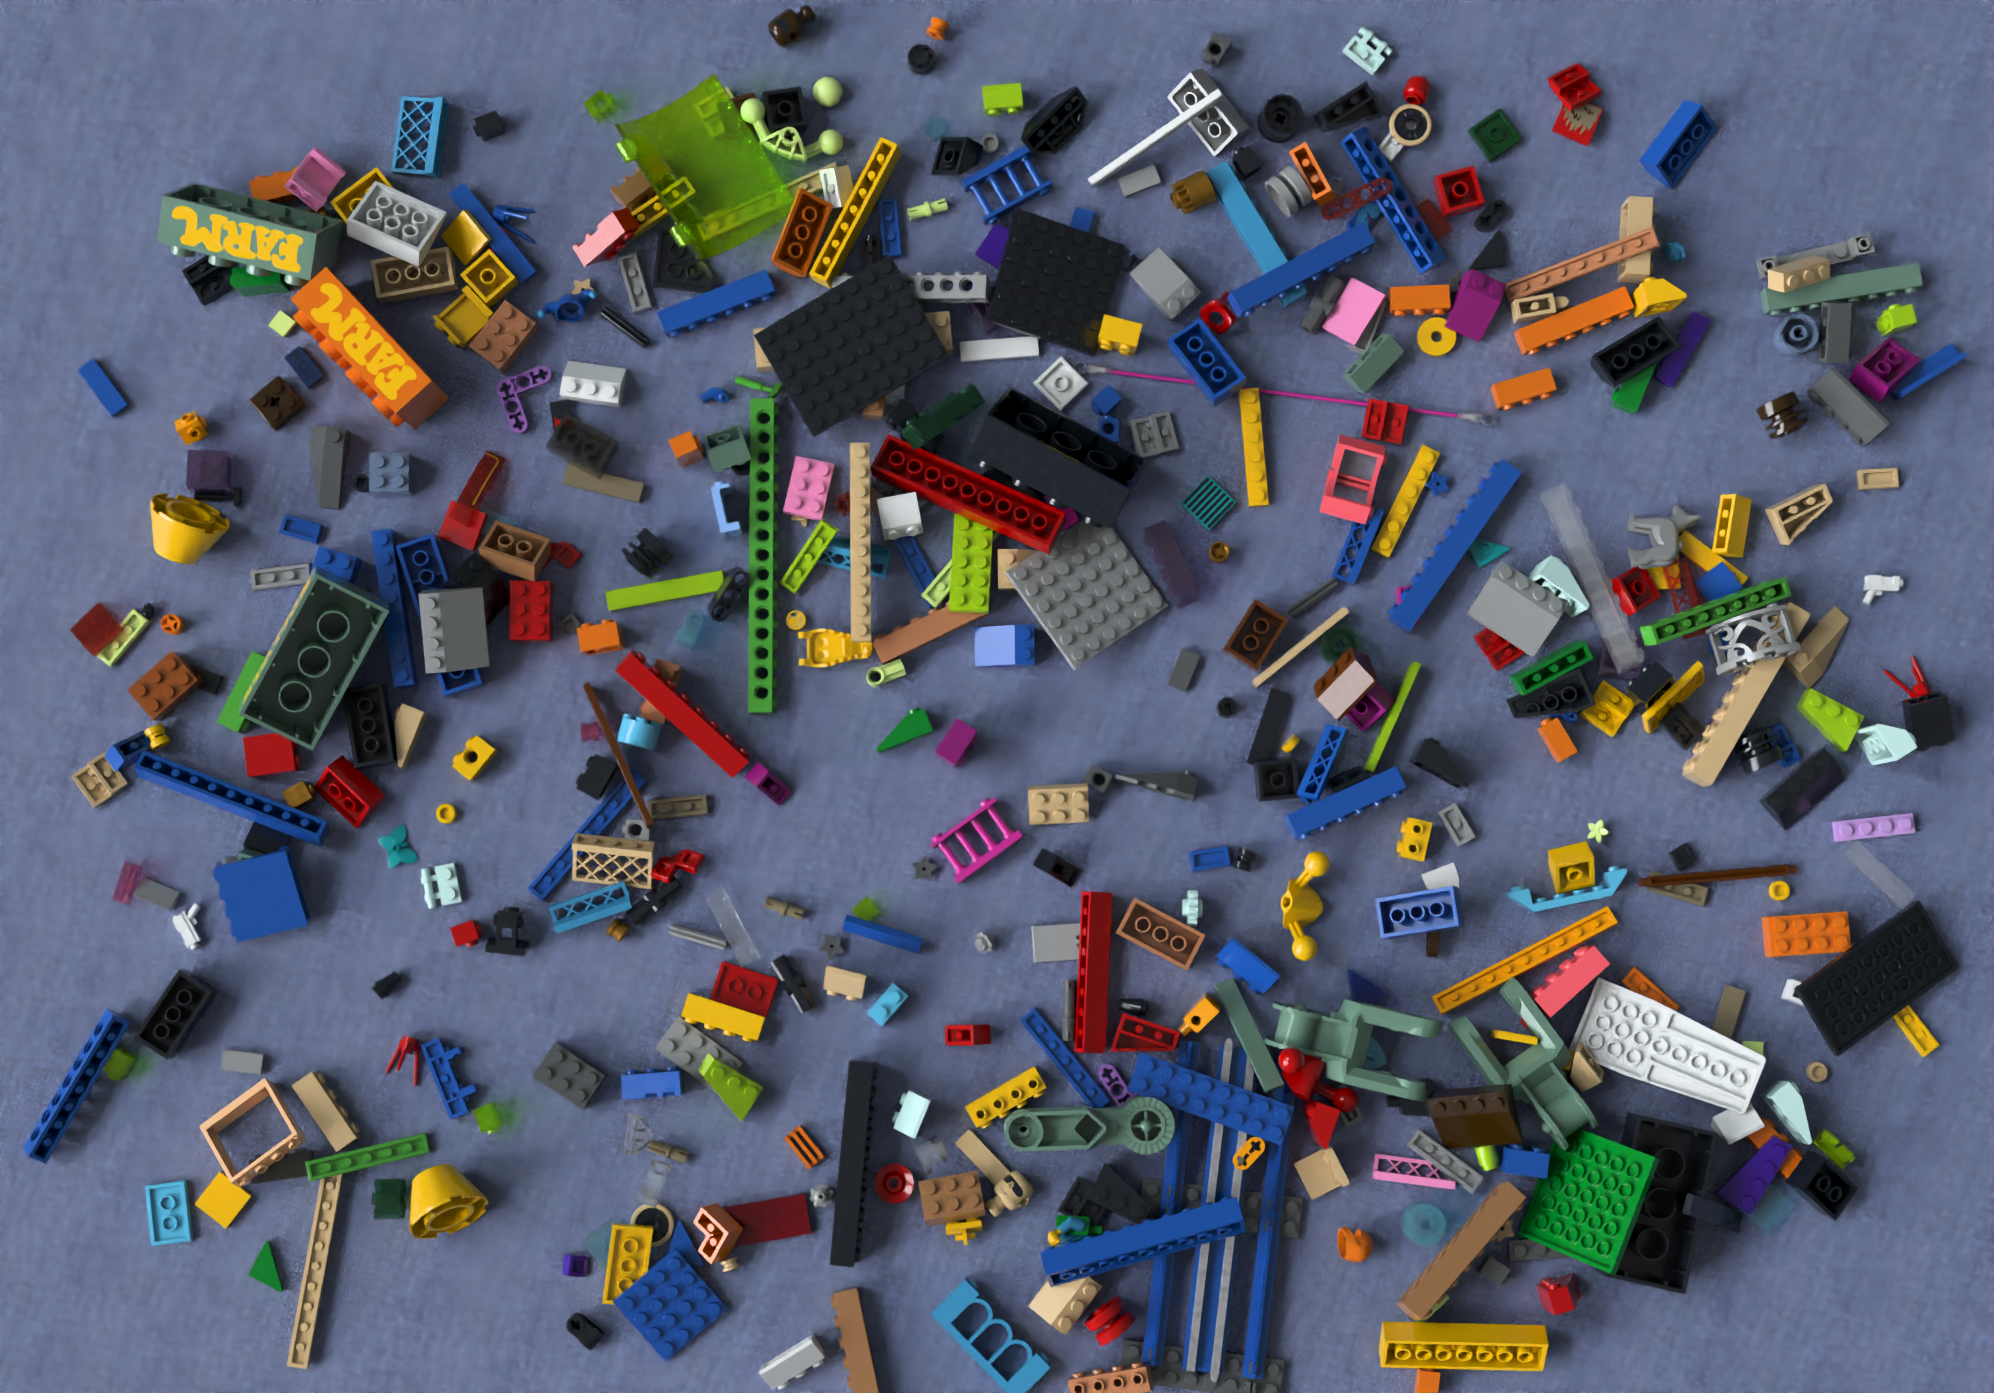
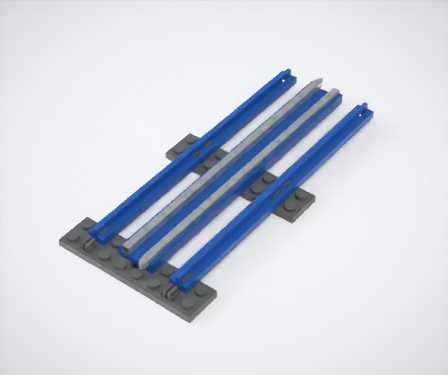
[1120,1038,1303,1393]

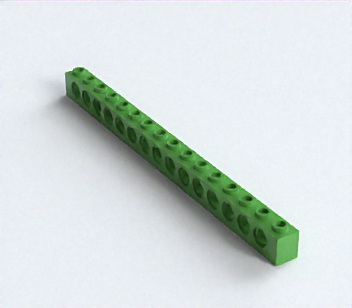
[748,398,779,714]

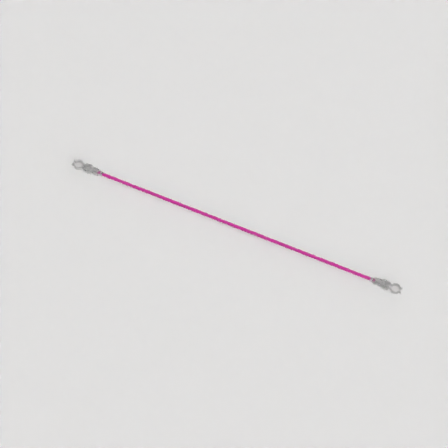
[1073,361,1497,426]

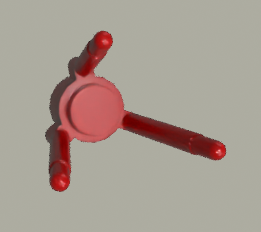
[1883,656,1932,698]
[385,1036,421,1086]

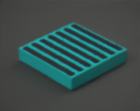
[1180,475,1236,531]

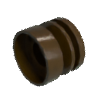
[1756,391,1809,440]

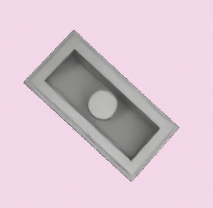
[133,877,181,911]

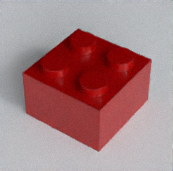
[1433,165,1485,219]

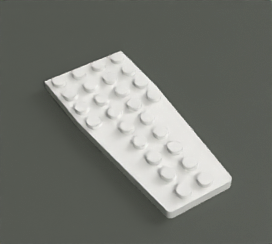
[1569,977,1766,1113]

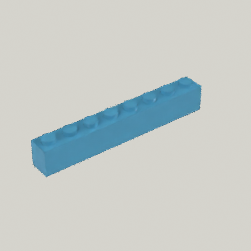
[1206,161,1307,309]

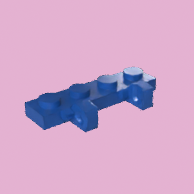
[420,1037,479,1120]

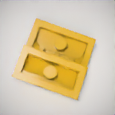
[1579,680,1634,737]

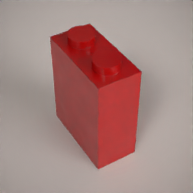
[243,733,302,778]

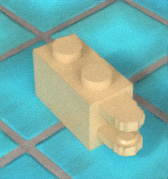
[1510,293,1569,324]

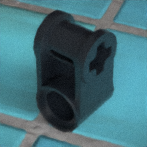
[566,1313,605,1351]

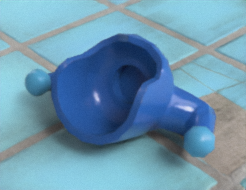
[538,289,597,323]

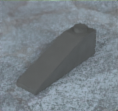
[309,426,351,510]

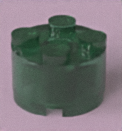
[1318,625,1361,666]
[371,1178,407,1220]

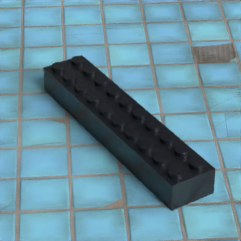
[829,1059,878,1267]

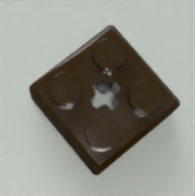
[249,376,306,431]

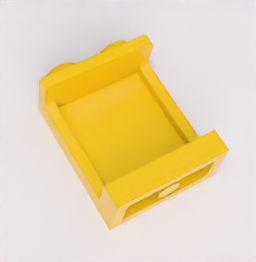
[433,285,494,348]

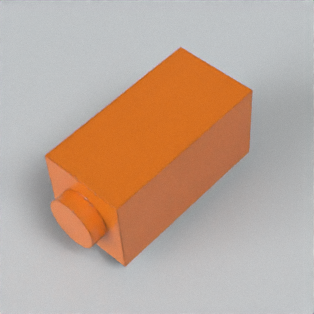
[1537,717,1578,763]

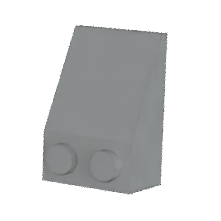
[1129,247,1201,319]

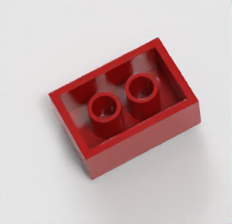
[509,581,553,642]

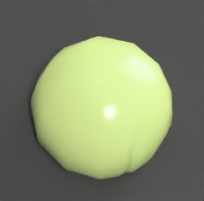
[813,77,843,107]

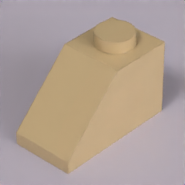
[1570,1042,1604,1092]

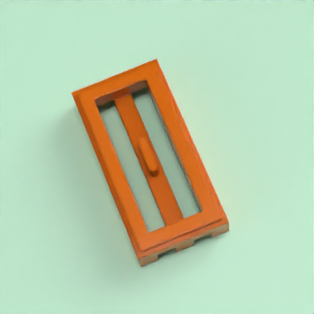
[784,1125,825,1169]

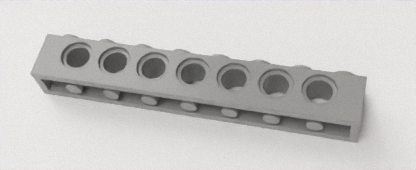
[832,272,990,303]

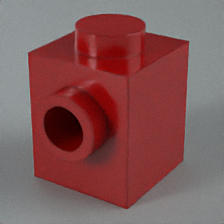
[450,920,483,948]

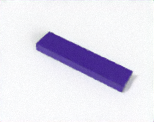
[1654,311,1711,388]

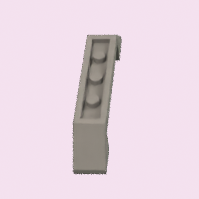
[1756,233,1875,279]

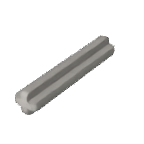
[669,924,727,950]

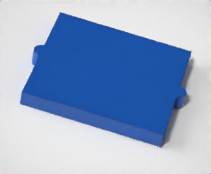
[1694,561,1742,602]

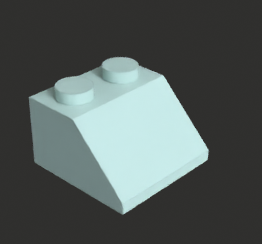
[892,1090,931,1138]

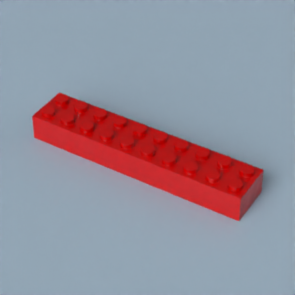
[870,434,1067,555]

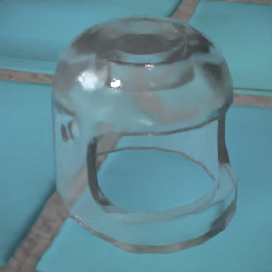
[914,1137,949,1176]

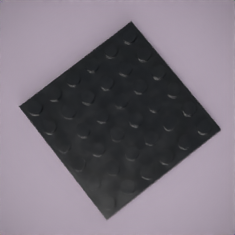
[985,208,1125,357]

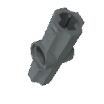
[1300,276,1345,335]

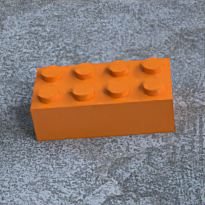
[1762,911,1851,957]

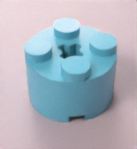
[617,714,662,751]

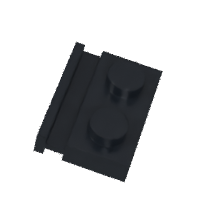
[1659,702,1705,750]

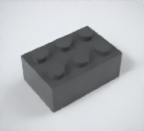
[532,1042,608,1110]

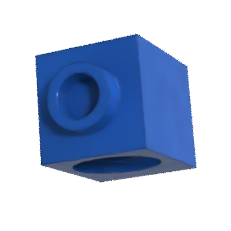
[1091,384,1122,416]
[1098,415,1119,444]

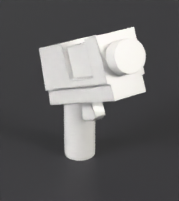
[1862,575,1903,605]
[172,903,202,950]

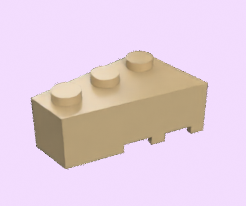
[1764,483,1833,545]

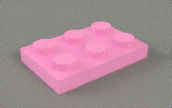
[783,456,835,521]

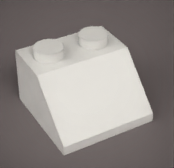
[877,492,923,540]

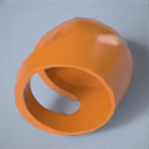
[1337,1226,1373,1263]

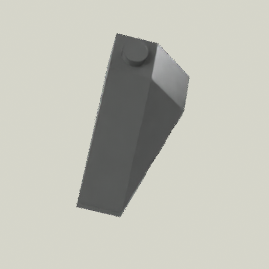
[1115,770,1198,802]

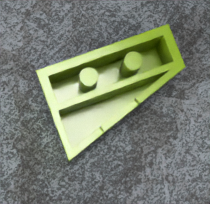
[1796,688,1864,753]
[698,1053,763,1122]

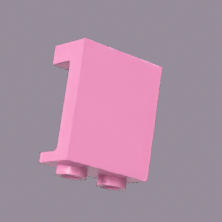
[284,147,346,212]

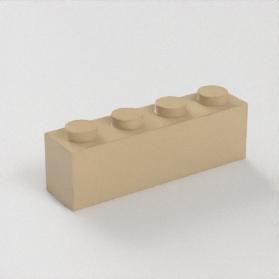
[292,1071,361,1152]

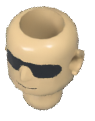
[985,1170,1034,1217]

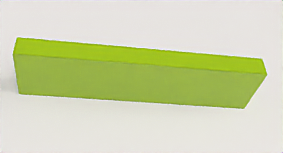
[779,518,839,594]

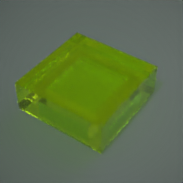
[852,897,879,921]

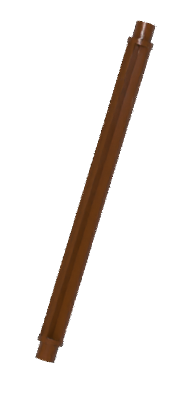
[1638,864,1796,888]

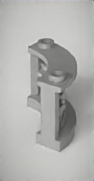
[1705,603,1801,675]

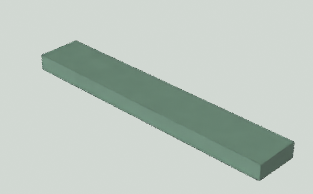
[1214,978,1284,1093]

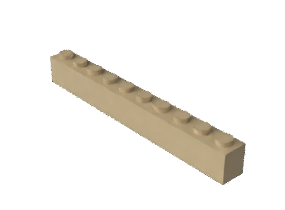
[850,443,872,643]

